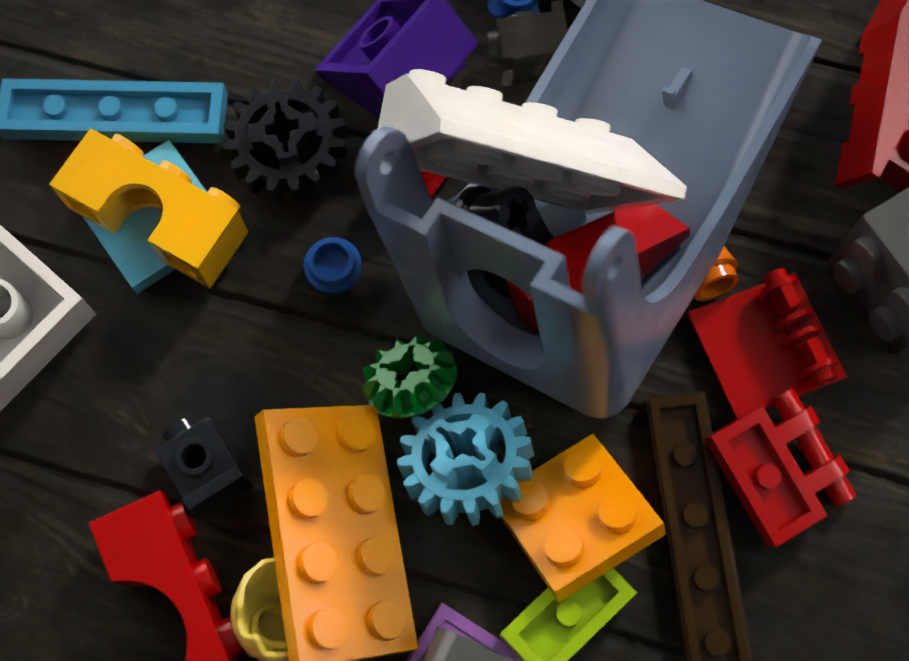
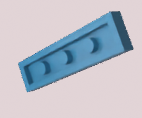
[0,78,228,144]

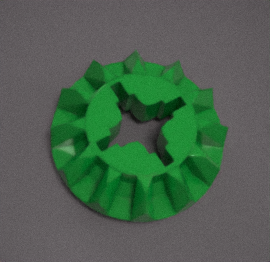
[362,333,457,418]

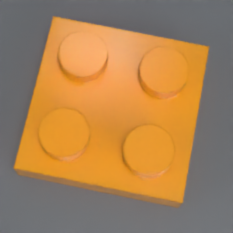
[500,434,666,602]

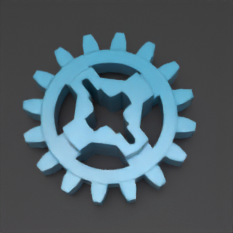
[397,393,534,526]

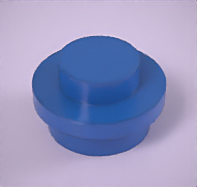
[304,237,362,295]

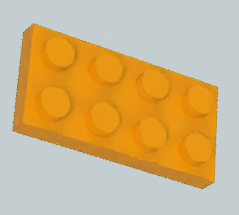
[254,405,418,661]

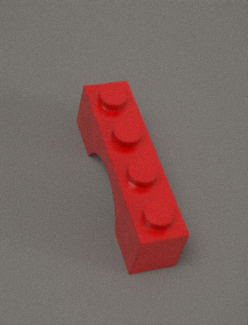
[89,490,245,661]

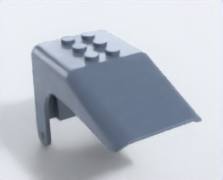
[355,0,822,419]

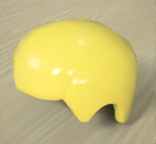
[230,558,289,661]

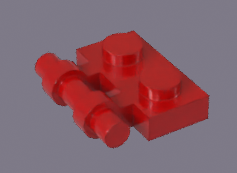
[704,387,857,547]

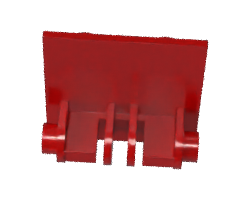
[687,268,847,419]

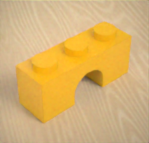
[49,128,248,288]

